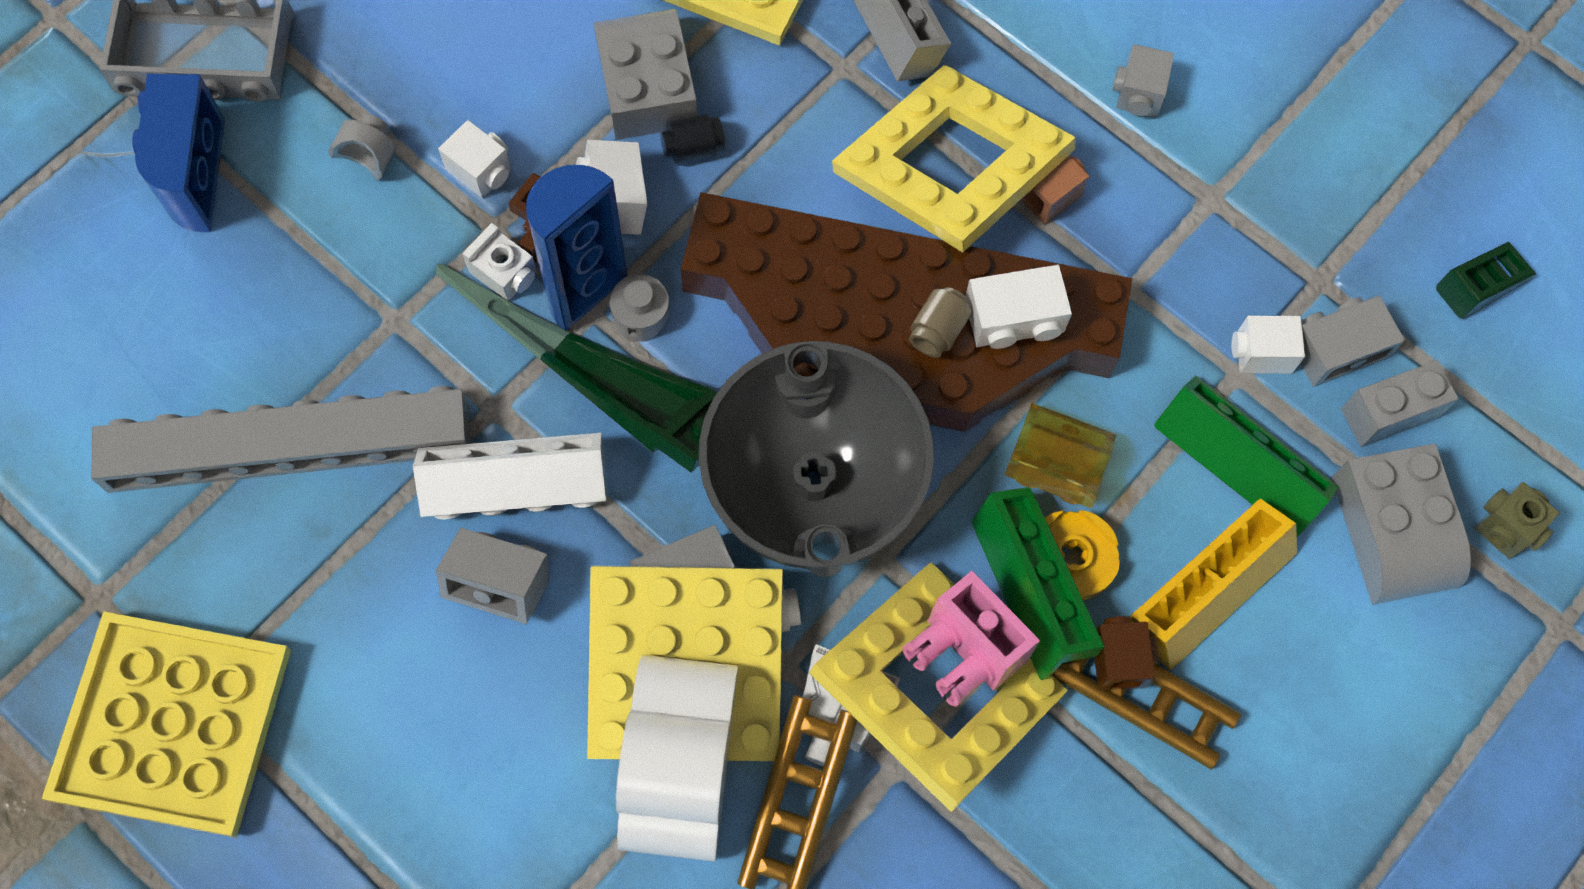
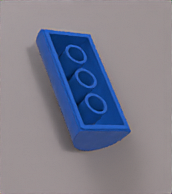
[526,165,628,331]

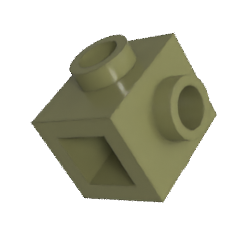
[1473,482,1560,559]

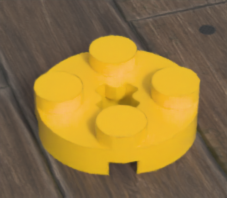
[1045,510,1120,600]

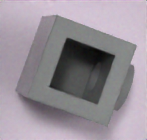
[1112,44,1174,117]

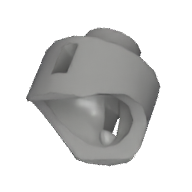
[328,114,396,180]
[610,274,670,342]

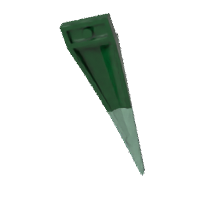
[436,263,717,473]

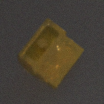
[1005,403,1116,509]

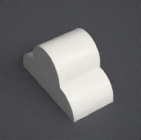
[616,655,738,862]

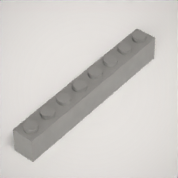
[91,386,471,493]

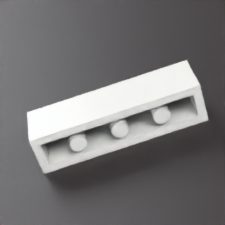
[413,433,607,520]

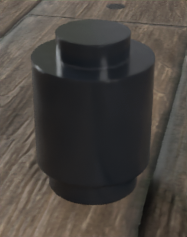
[660,114,725,164]

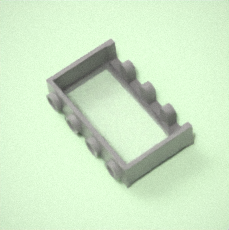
[100,0,295,102]

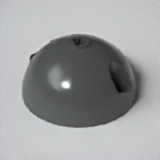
[699,341,934,577]

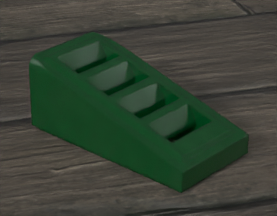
[1436,242,1536,319]

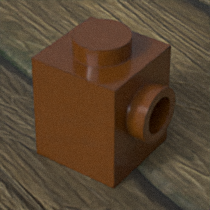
[1094,616,1159,691]

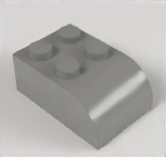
[593,9,697,140]
[1331,443,1471,605]

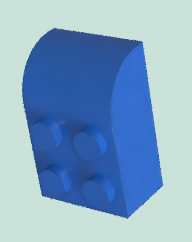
[132,74,225,232]

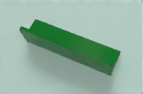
[1154,376,1339,537]
[972,487,1104,680]

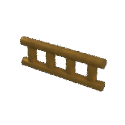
[1052,658,1241,770]
[737,695,857,889]

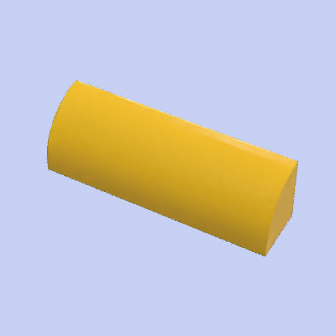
[1131,499,1297,671]

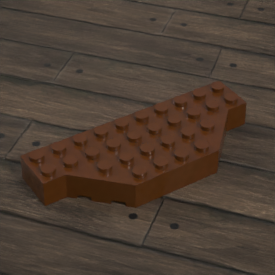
[681,192,1132,432]

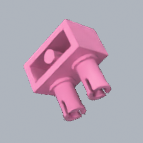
[903,571,1040,707]

